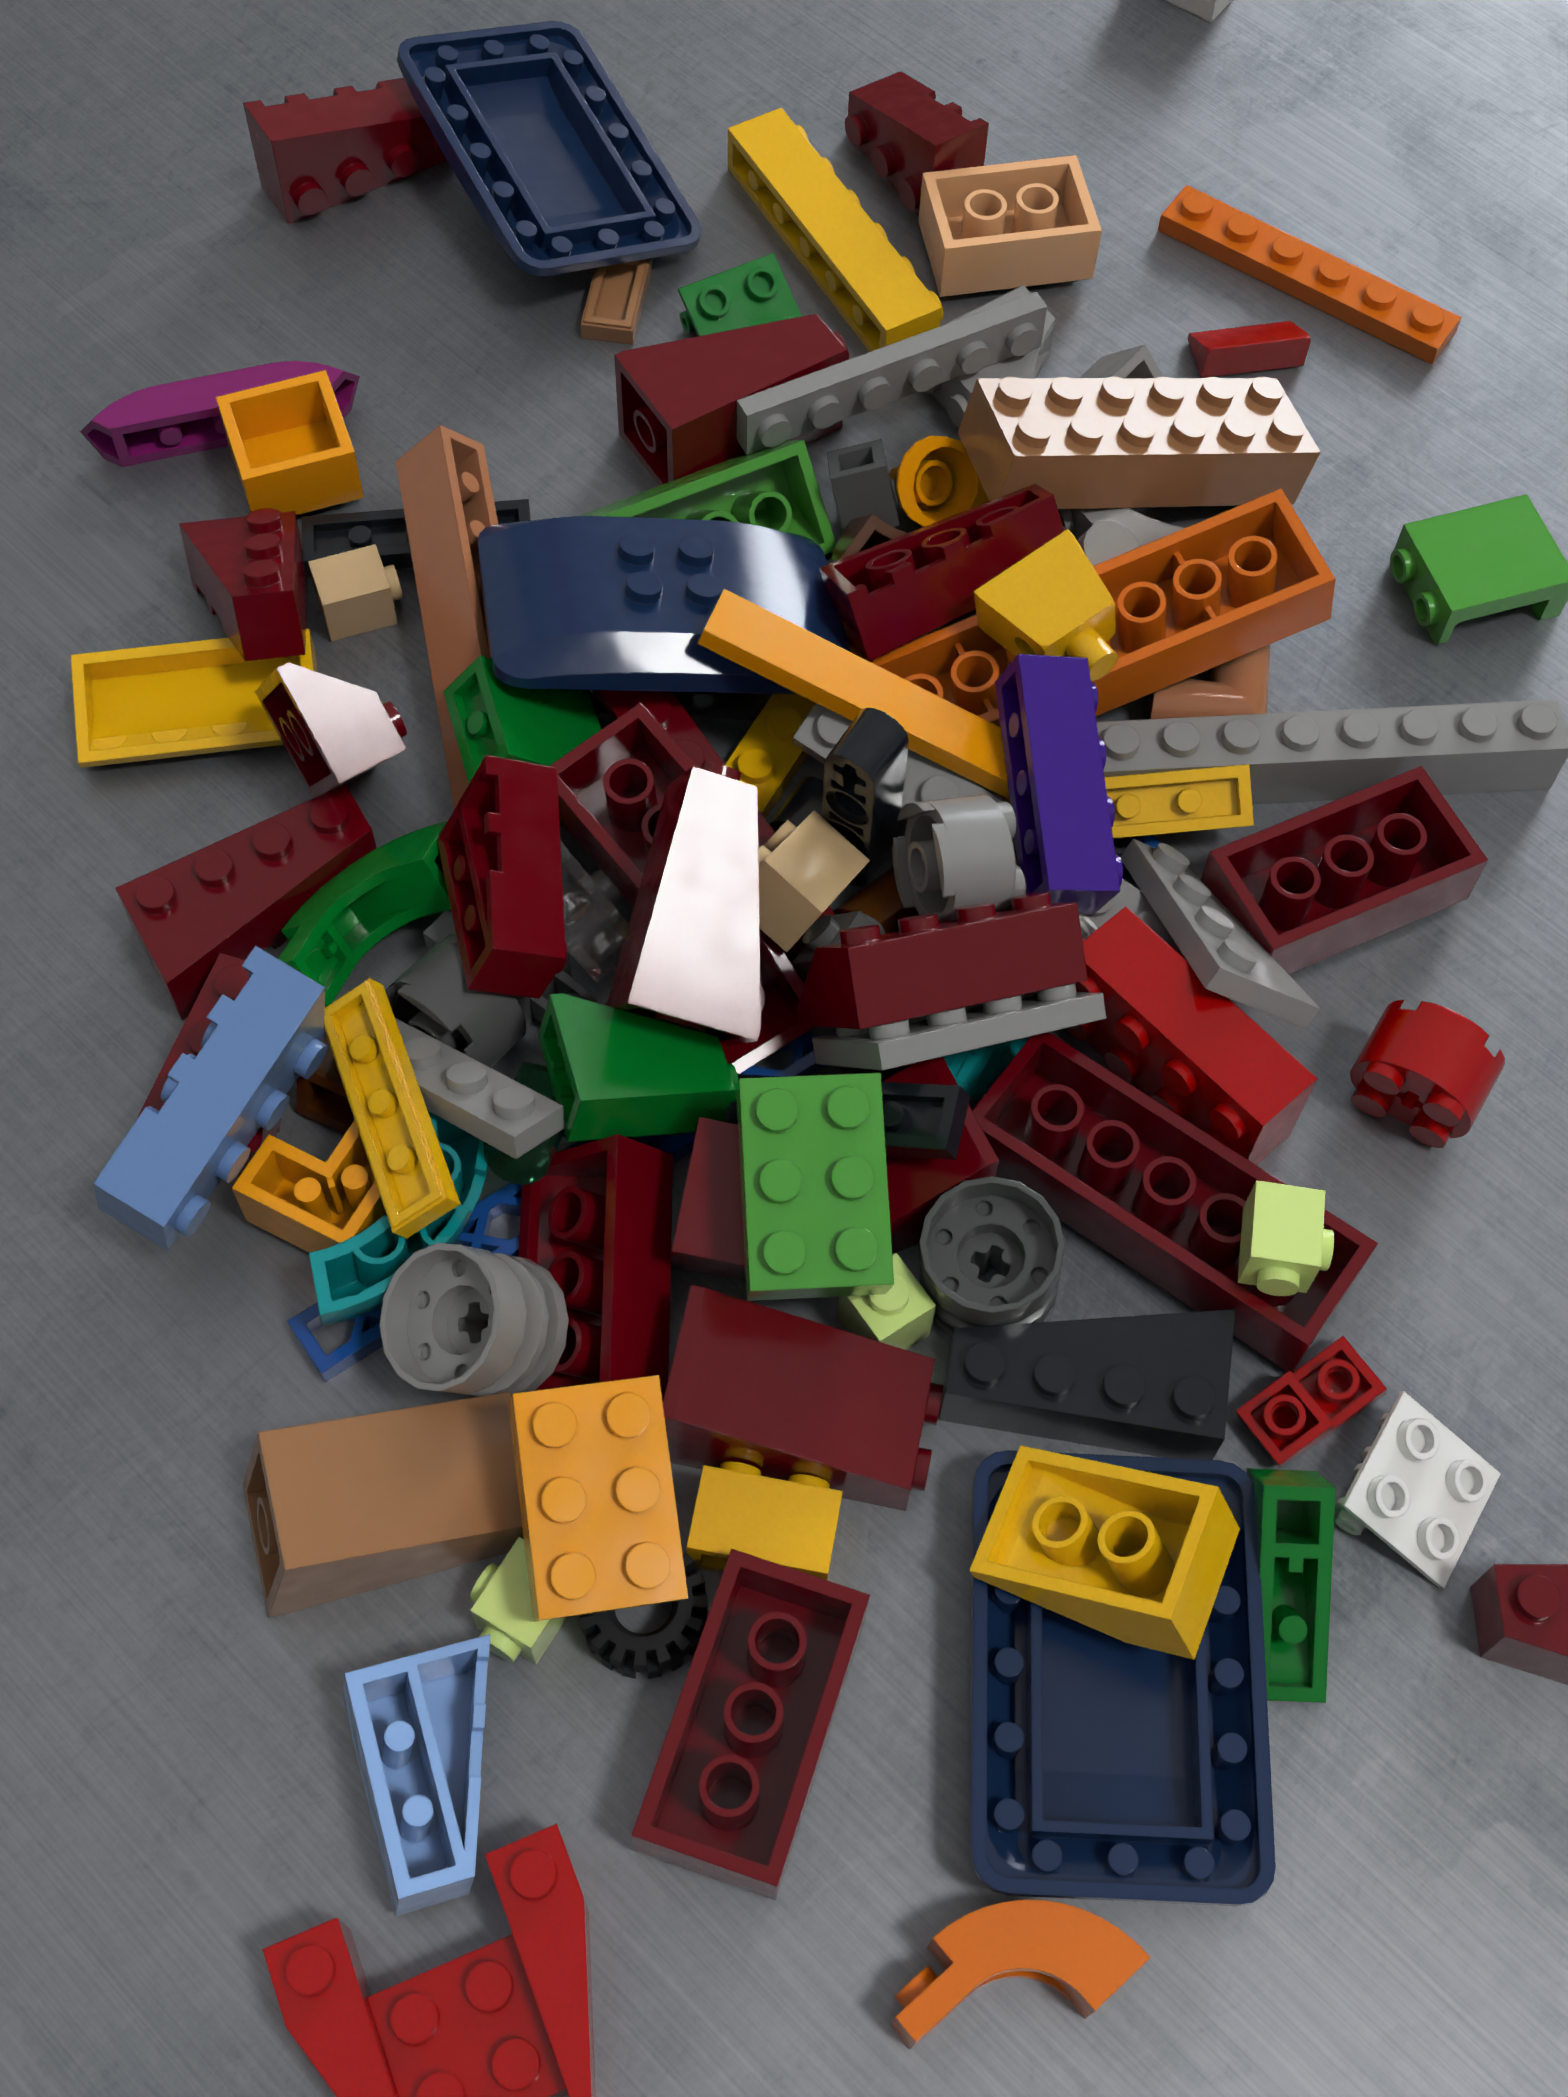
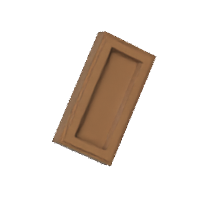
[580,258,652,345]

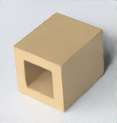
[308,544,403,641]

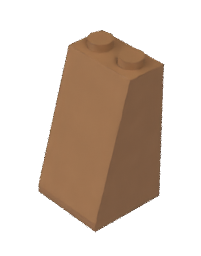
[243,1392,524,1618]

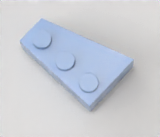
[343,1634,490,1917]

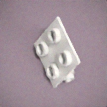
[1335,1391,1501,1589]

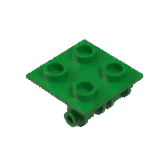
[678,253,802,336]

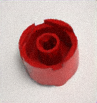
[1350,1000,1505,1148]

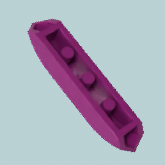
[80,361,360,467]

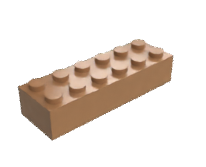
[958,377,1321,509]

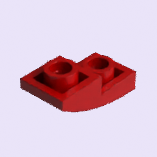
[1236,1336,1387,1468]

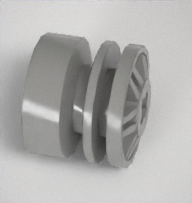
[379,1243,569,1396]

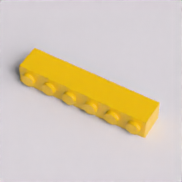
[728,107,944,352]

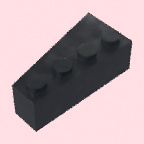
[939,1309,1236,1460]

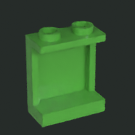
[1390,494,1568,645]

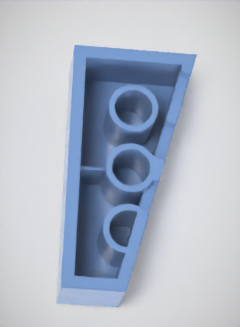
[93,945,328,1251]

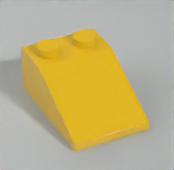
[969,1445,1240,1660]

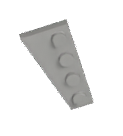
[1120,839,1321,1029]

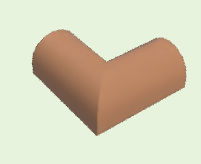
[1147,644,1270,719]

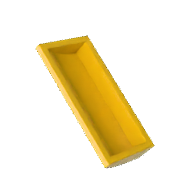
[71,629,318,768]

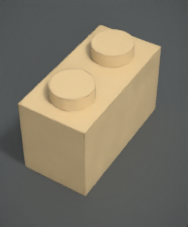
[758,810,870,952]

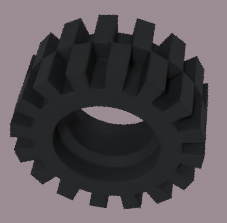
[579,1552,708,1679]

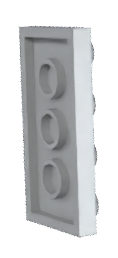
[812,983,1106,1070]

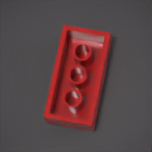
[1065,906,1318,1165]

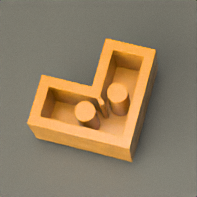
[232,1120,387,1253]

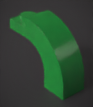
[278,821,451,1008]

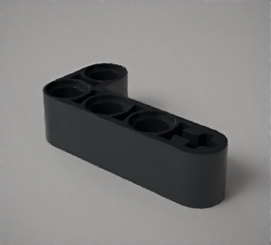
[769,707,909,887]

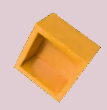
[216,370,364,515]

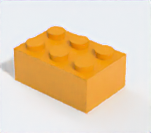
[508,1375,688,1622]

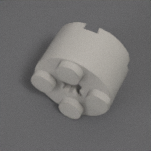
[892,794,1026,923]

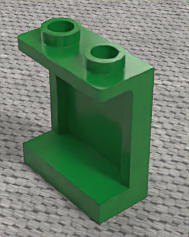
[443,655,601,783]

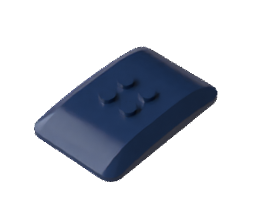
[397,21,702,276]
[477,516,851,694]
[970,1450,1276,1907]

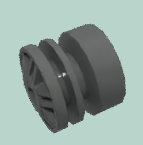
[919,1176,1065,1337]

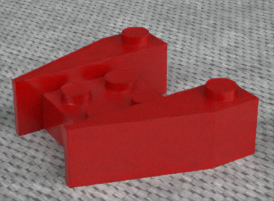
[262,1824,596,2097]

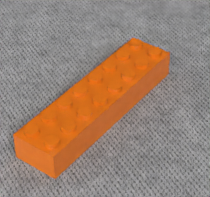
[867,488,1336,728]

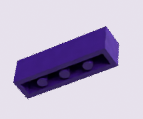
[995,654,1123,914]

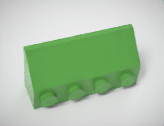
[579,440,836,555]

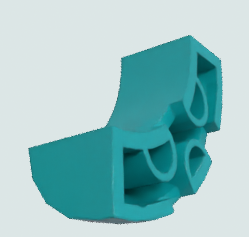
[309,1111,492,1327]

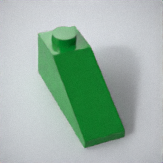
[1246,1468,1336,1703]

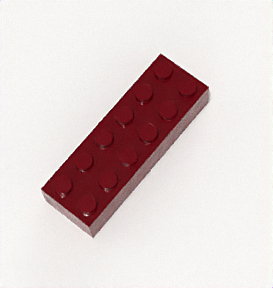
[972,1032,1378,1373]

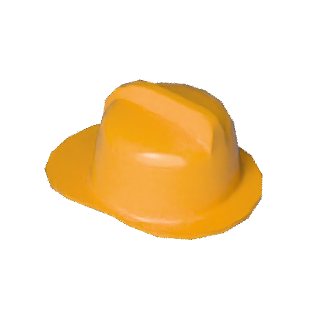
[890,435,989,527]

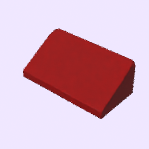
[1187,321,1311,378]

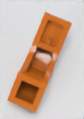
[890,1900,1151,2050]

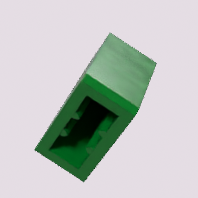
[538,993,739,1142]

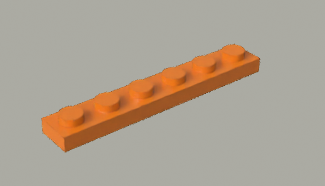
[1158,185,1462,364]

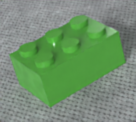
[736,1073,894,1301]

